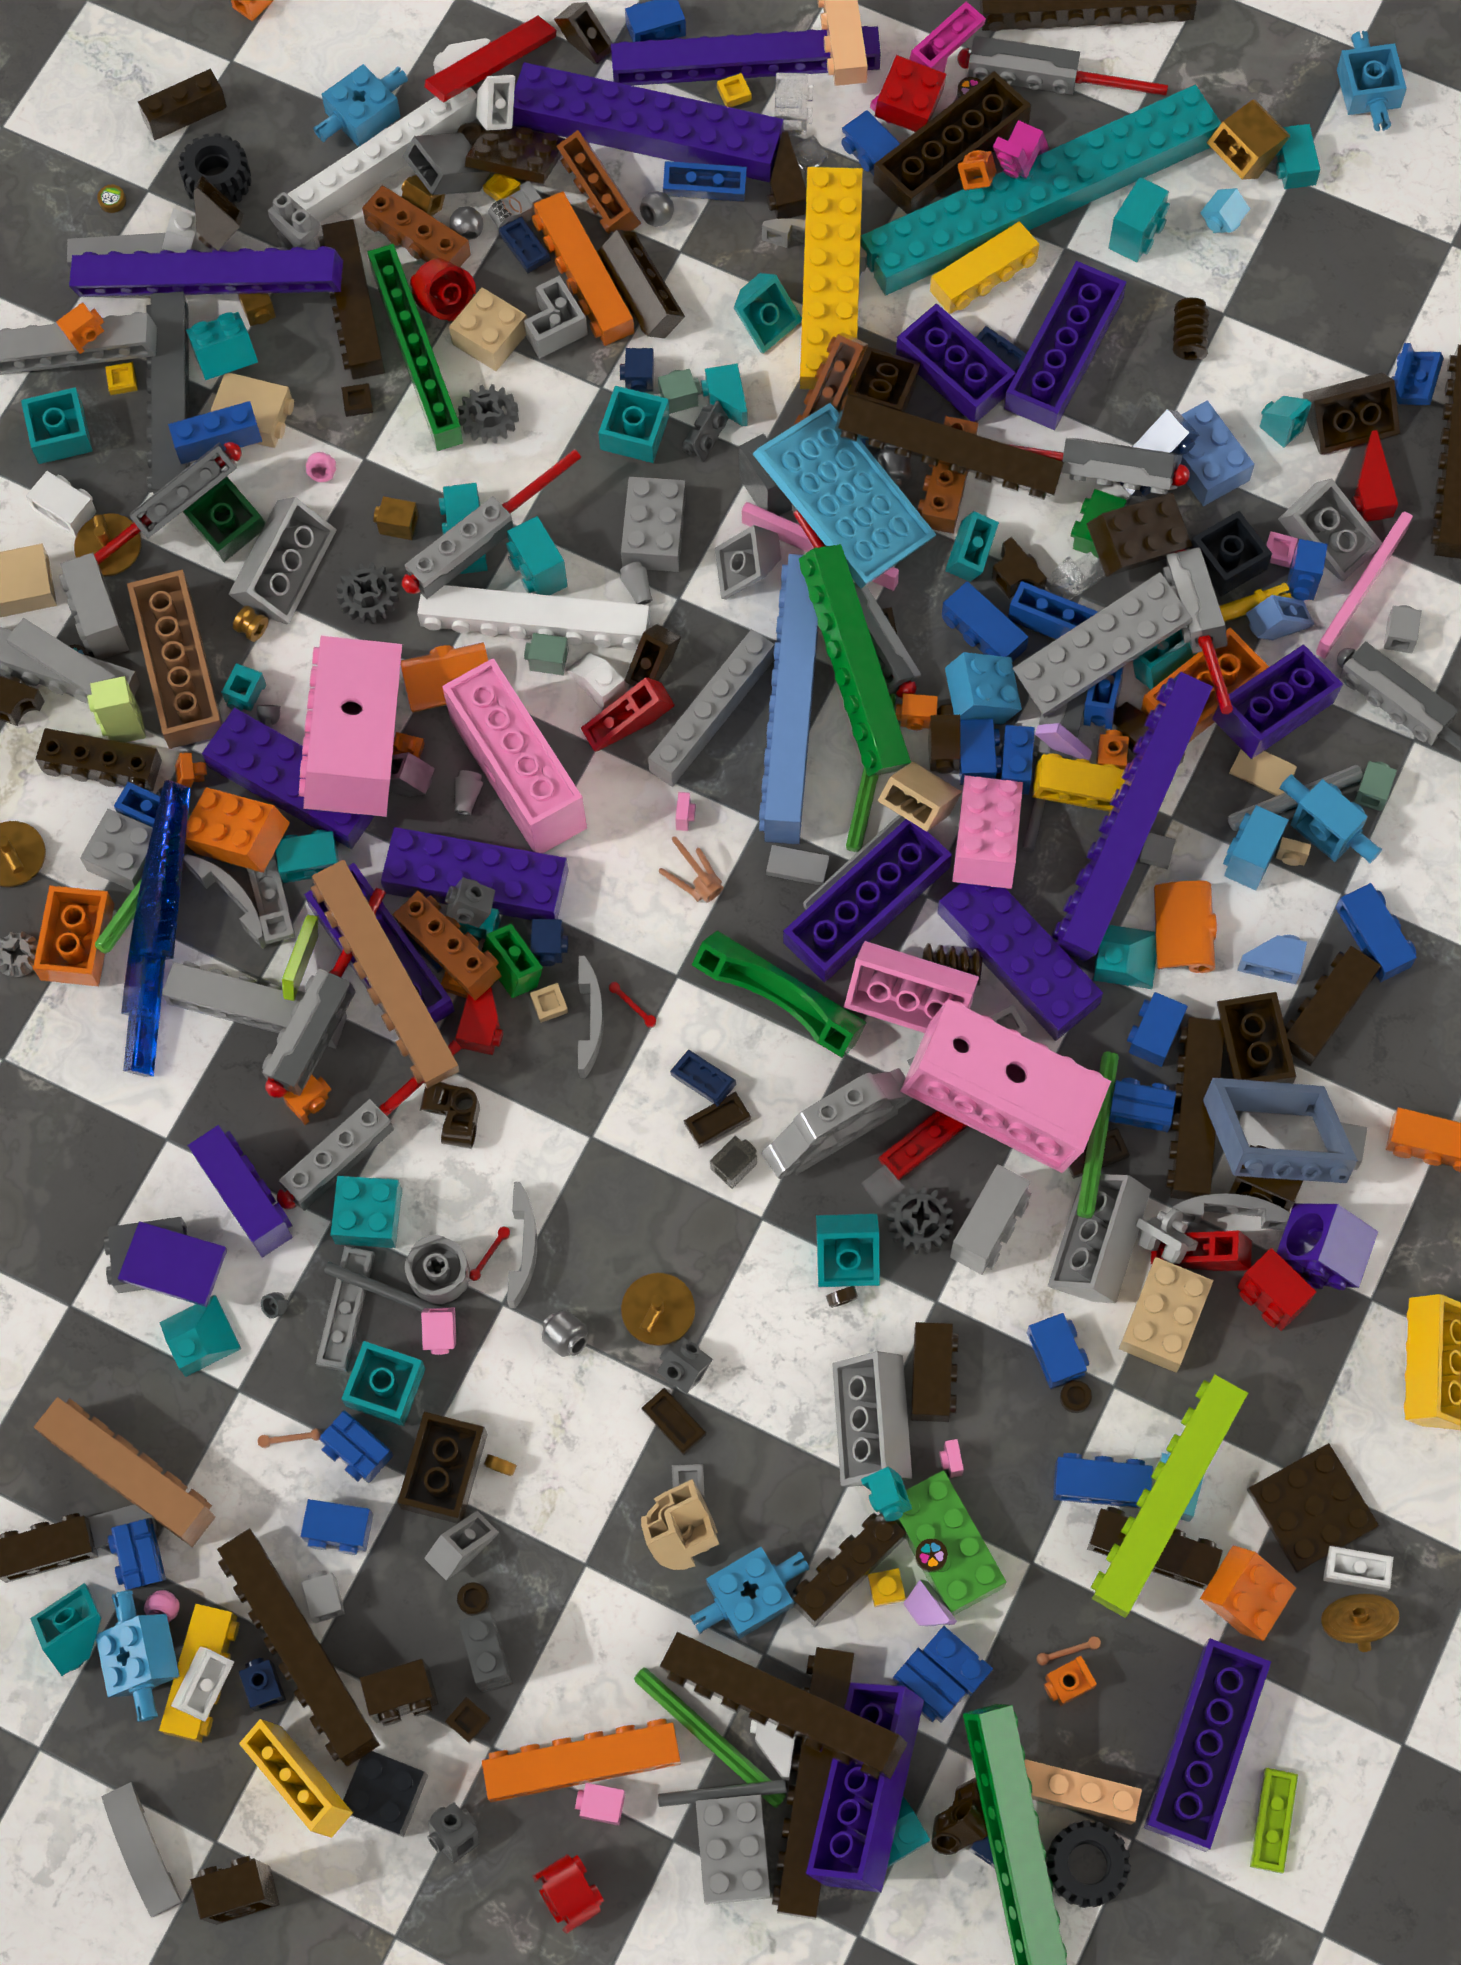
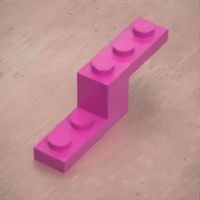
[870,1,986,124]
[993,120,1050,179]

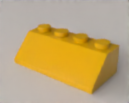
[1404,1294,1461,1430]

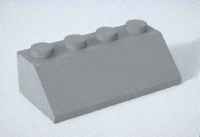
[228,497,337,624]
[1048,1174,1151,1303]
[832,1351,912,1487]

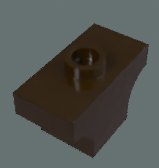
[992,537,1047,599]
[0,676,45,726]

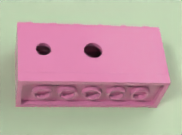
[299,636,402,817]
[442,658,587,854]
[900,999,1111,1173]

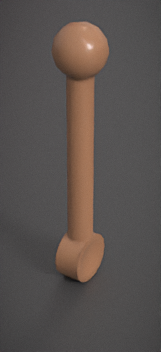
[257,1428,323,1448]
[1036,1636,1101,1665]

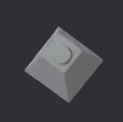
[715,525,782,600]

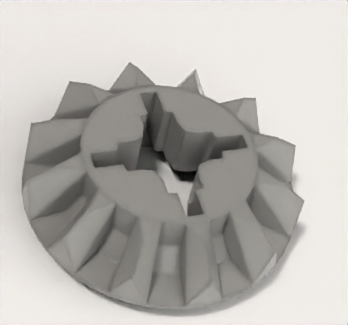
[0,931,38,977]

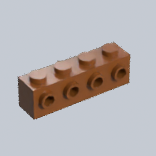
[556,130,642,234]
[362,185,471,267]
[793,333,868,426]
[918,416,979,534]
[392,891,501,1000]

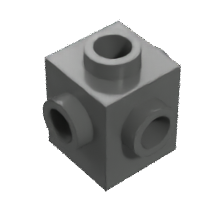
[445,877,495,928]
[657,1337,713,1394]
[427,1802,479,1864]

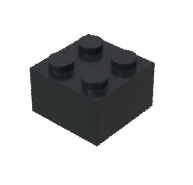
[1189,511,1272,597]
[343,1751,428,1838]

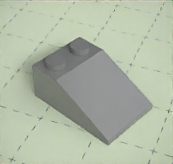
[1278,478,1382,581]

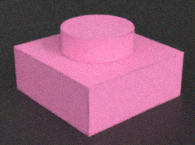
[1266,531,1298,568]
[675,792,696,831]
[939,1439,964,1478]

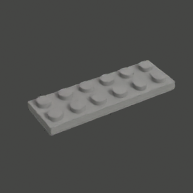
[1012,572,1193,718]

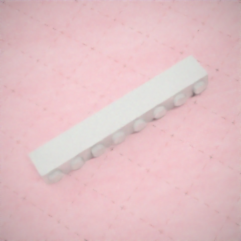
[288,87,477,223]
[417,585,650,650]

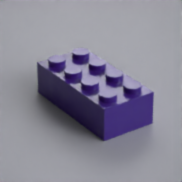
[896,303,1016,422]
[1212,644,1343,759]
[187,1125,293,1258]

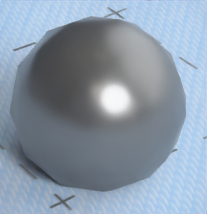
[640,191,674,227]
[449,206,483,240]

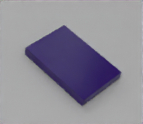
[118,1221,228,1307]

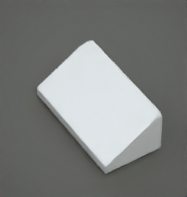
[1323,1546,1394,1591]
[171,1647,234,1722]

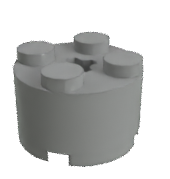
[405,1235,470,1304]

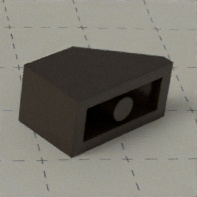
[554,2,612,64]
[625,624,681,687]
[928,714,960,774]

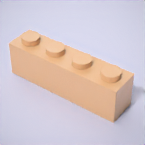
[817,0,868,86]
[1024,1759,1142,1825]

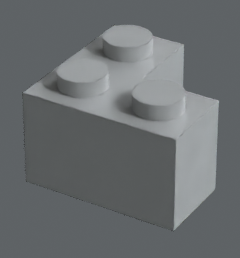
[524,275,588,359]

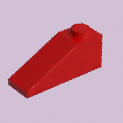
[1351,430,1398,522]
[581,677,675,752]
[455,986,504,1056]
[1151,1230,1252,1271]

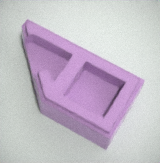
[1035,723,1092,760]
[903,1580,957,1627]

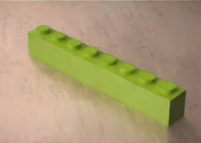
[1090,1374,1248,1618]

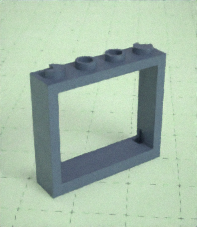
[1203,1078,1358,1183]

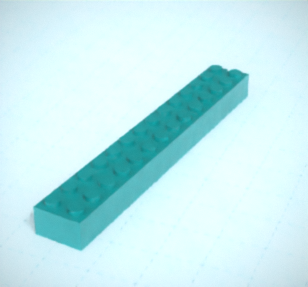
[860,84,1221,296]

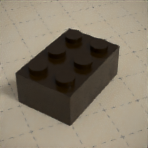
[847,347,921,413]
[1087,493,1192,577]
[397,1411,488,1524]
[190,1856,280,1925]

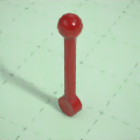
[608,982,656,1028]
[469,1226,510,1281]

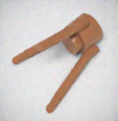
[659,836,724,903]

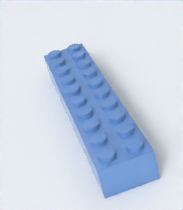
[759,554,819,845]

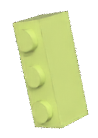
[87,676,146,743]

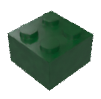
[183,477,265,562]

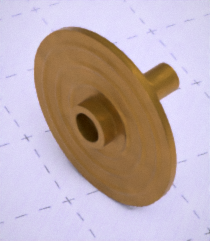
[74,513,141,576]
[0,821,46,887]
[621,1273,695,1346]
[1321,1594,1399,1652]

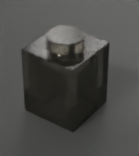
[710,1136,757,1189]

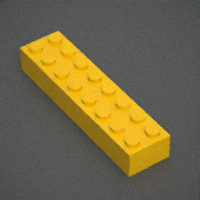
[800,167,863,389]

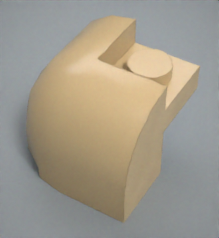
[641,1479,719,1570]

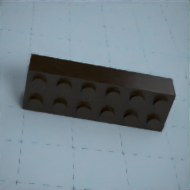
[873,71,1031,214]

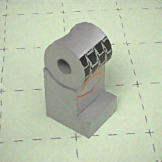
[488,181,542,229]

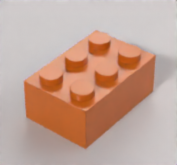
[179,787,290,873]
[33,885,115,987]

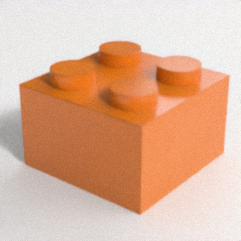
[1200,1545,1296,1641]

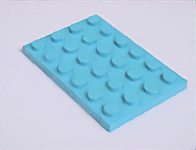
[753,403,936,589]

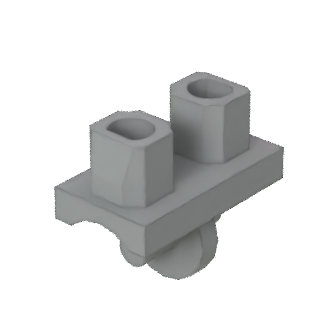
[1136,1208,1198,1264]

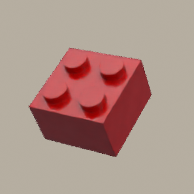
[874,55,947,132]
[1237,1248,1317,1331]

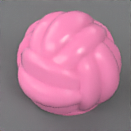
[306,452,336,482]
[144,1590,180,1623]

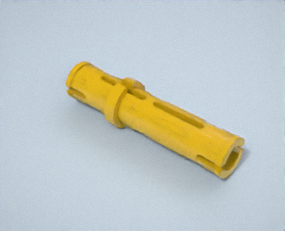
[1219,583,1291,622]

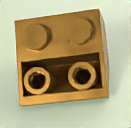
[1207,99,1290,179]

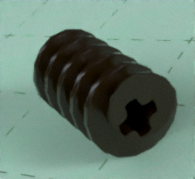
[1173,297,1209,361]
[922,943,983,986]

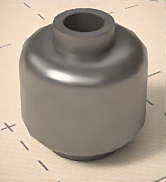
[874,446,911,487]
[542,1311,588,1357]

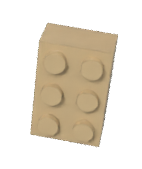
[1119,1257,1214,1373]

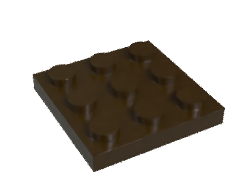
[465,127,566,184]
[1247,1443,1379,1573]

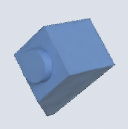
[1246,595,1314,640]
[1237,935,1307,985]

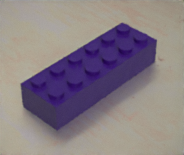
[1004,261,1127,431]
[202,707,375,849]
[783,819,952,983]
[381,827,569,920]
[304,863,455,1024]
[937,883,1103,1041]
[1144,1638,1271,1852]
[806,1682,924,1893]

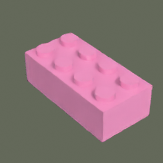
[952,775,1023,889]
[844,941,979,1033]

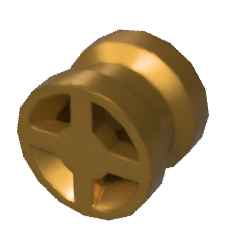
[233,606,269,642]

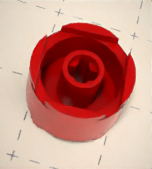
[410,258,476,321]
[533,1854,604,1934]

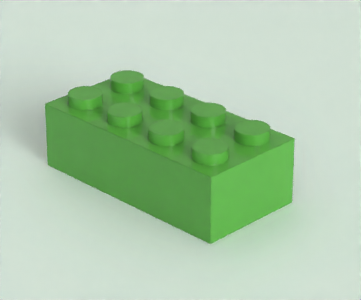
[895,1470,1007,1616]

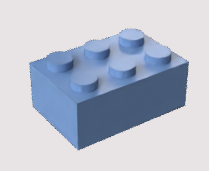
[1181,400,1255,506]

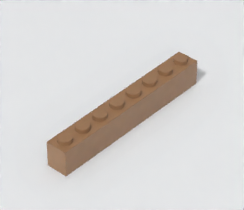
[310,859,459,1089]

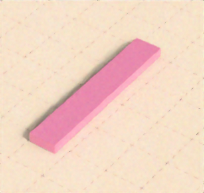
[742,502,899,591]
[1316,511,1413,659]

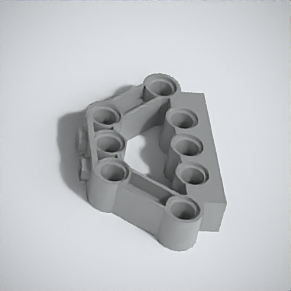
[762,1068,913,1179]

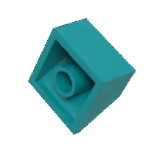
[816,1214,880,1287]

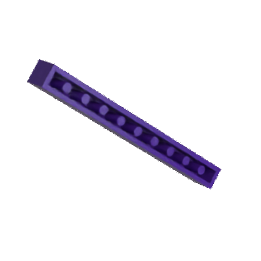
[611,26,881,86]
[69,246,343,297]

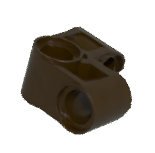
[420,1082,480,1149]
[931,1777,988,1855]

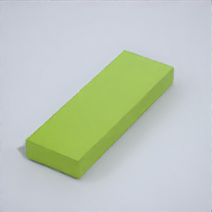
[282,915,319,1001]
[1250,1768,1298,1874]

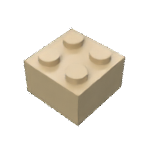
[449,287,527,371]

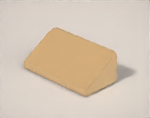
[1229,749,1297,796]

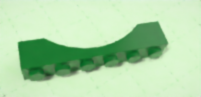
[692,931,867,1058]

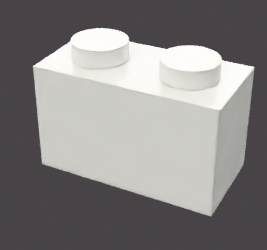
[26,471,97,537]

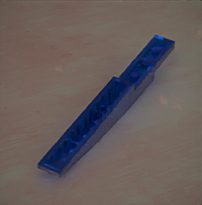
[121,780,191,1077]

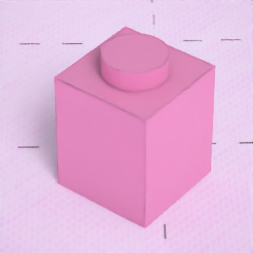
[421,1307,456,1355]
[575,1783,626,1826]

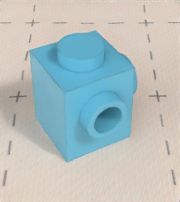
[1200,188,1250,233]

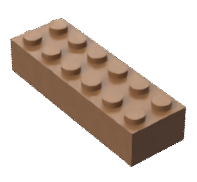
[127,569,223,749]
[33,1397,215,1548]

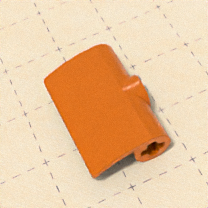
[400,642,488,712]
[1154,880,1217,973]

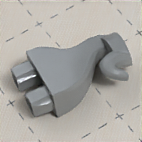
[268,192,320,250]

